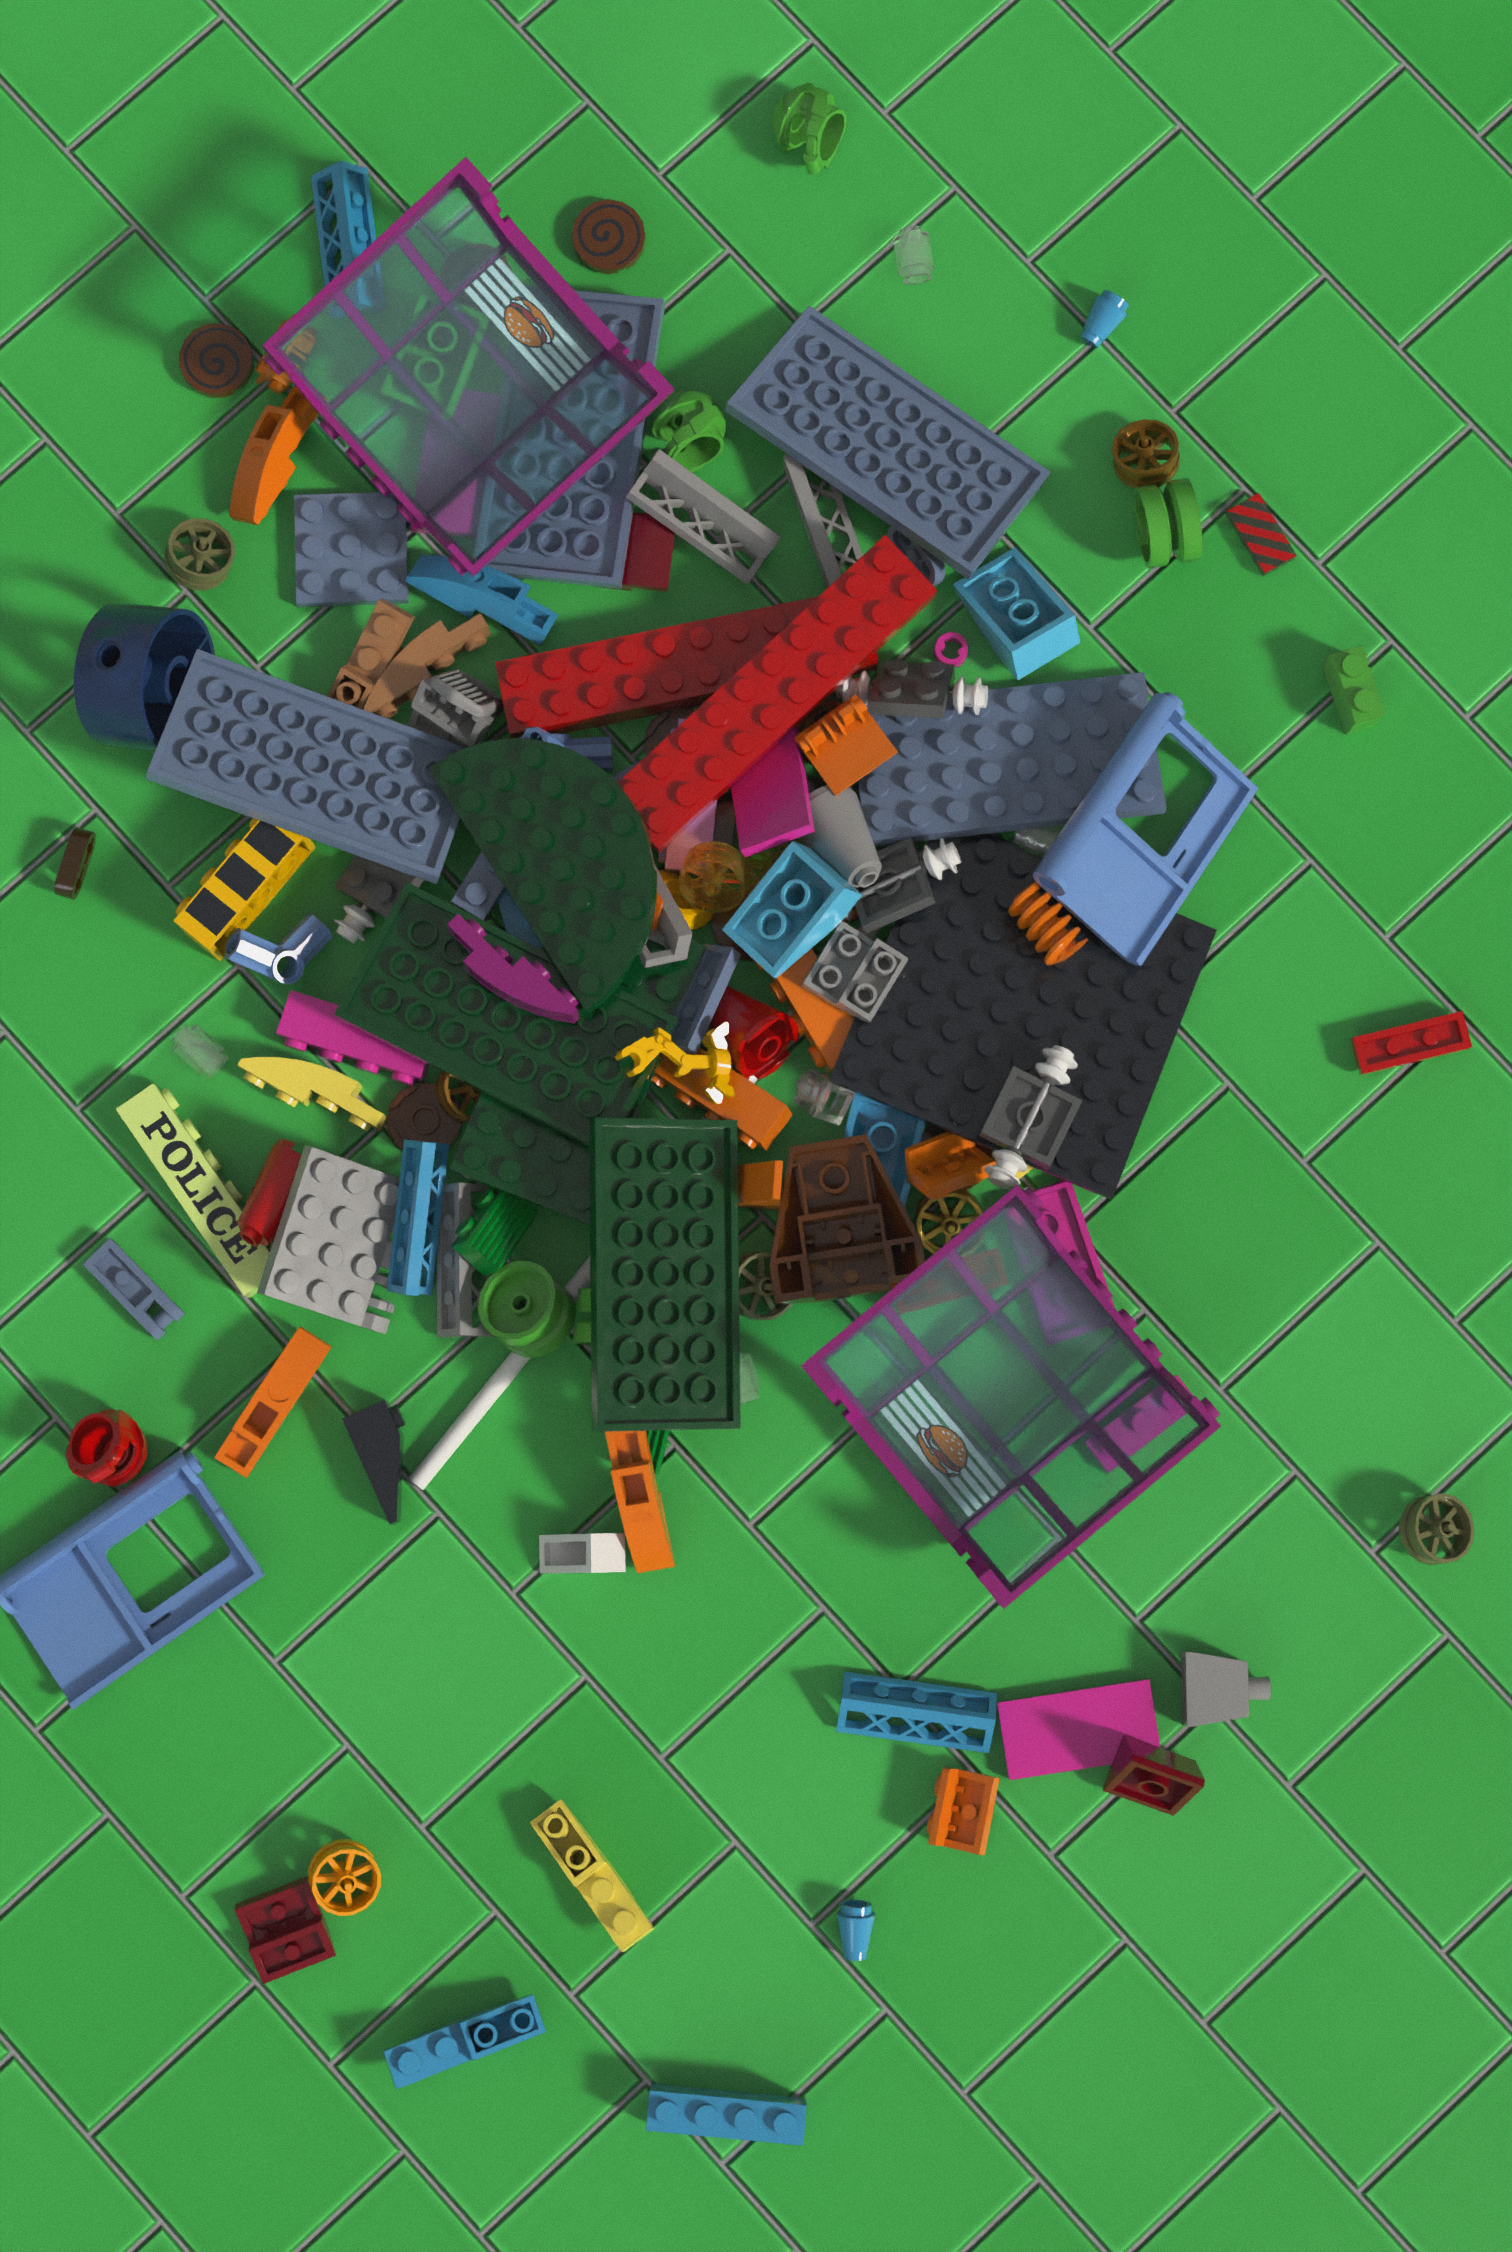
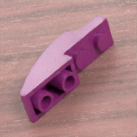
[447,914,579,1023]

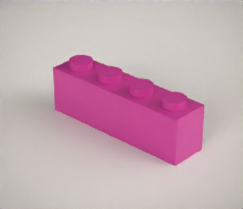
[276,990,430,1086]

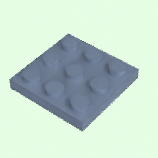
[294,492,409,607]

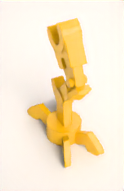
[615,1022,735,1105]

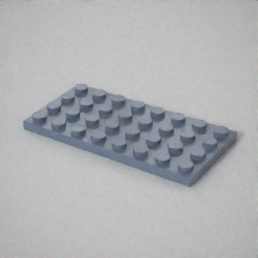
[475,286,665,589]
[724,306,1050,579]
[146,649,466,884]
[857,672,1166,846]

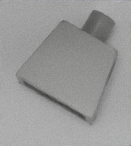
[1181,1651,1271,1727]

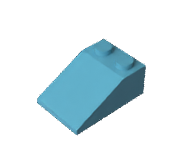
[953,547,1080,680]
[722,841,862,978]

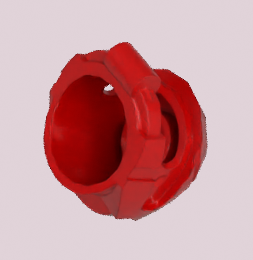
[65,1409,147,1487]

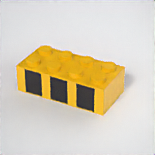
[173,818,316,962]

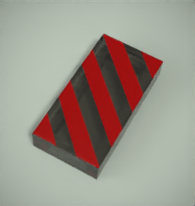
[1226,493,1297,577]

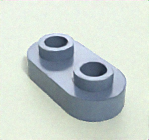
[888,526,945,586]

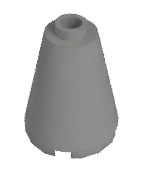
[796,785,882,888]

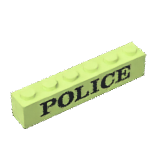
[116,1083,273,1298]

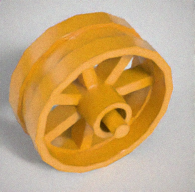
[308,1839,381,1916]

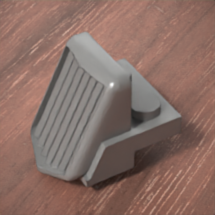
[407,669,504,748]

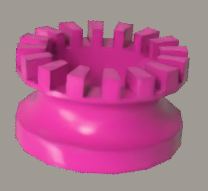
[934,632,968,667]

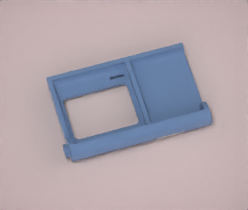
[1033,692,1259,966]
[0,1449,265,1710]

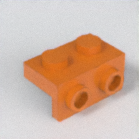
[905,1132,996,1200]
[927,1767,1000,1855]

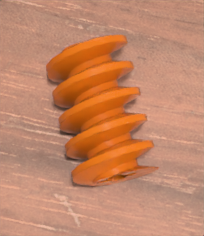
[1008,881,1087,965]

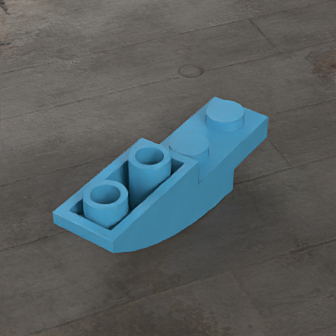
[405,555,558,646]
[382,1994,546,2089]

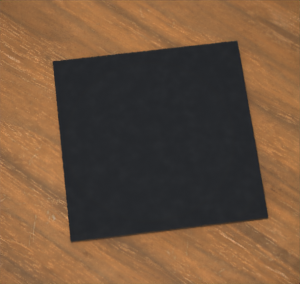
[828,834,1217,1200]

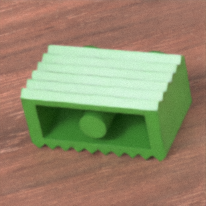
[1322,645,1386,735]

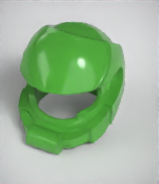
[771,83,847,175]
[652,390,726,472]

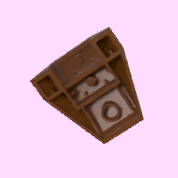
[770,1134,928,1304]

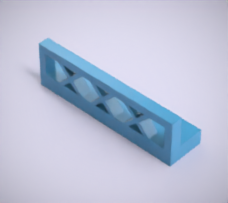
[311,161,385,318]
[387,1139,449,1296]
[836,1671,997,1753]

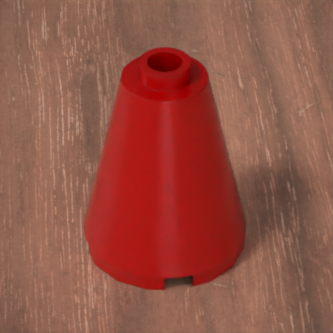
[708,986,798,1079]
[237,1139,301,1247]

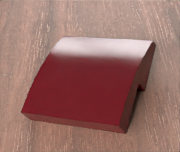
[595,513,677,592]
[235,1876,336,1984]

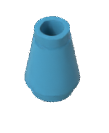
[1080,290,1129,348]
[837,1900,875,1961]

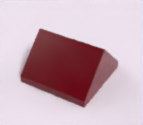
[1103,1735,1205,1816]

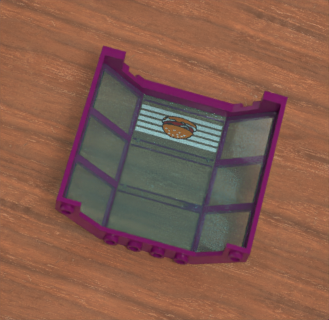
[262,157,675,578]
[801,1184,1221,1609]

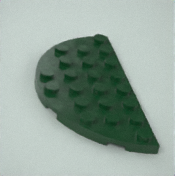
[428,738,657,1013]

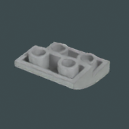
[801,921,909,1023]

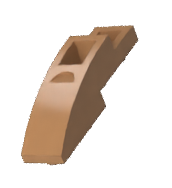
[327,598,415,710]
[363,613,491,719]

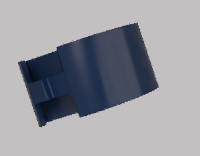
[74,602,215,752]

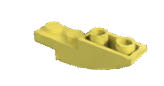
[238,1057,387,1132]
[530,1799,655,1952]

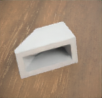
[539,1533,626,1574]

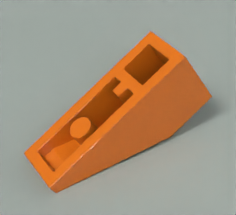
[738,1160,783,1211]

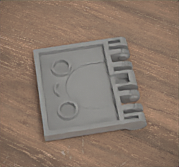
[257,1146,431,1335]

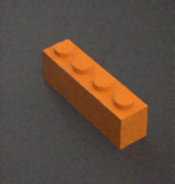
[751,948,854,1073]
[652,1047,792,1152]

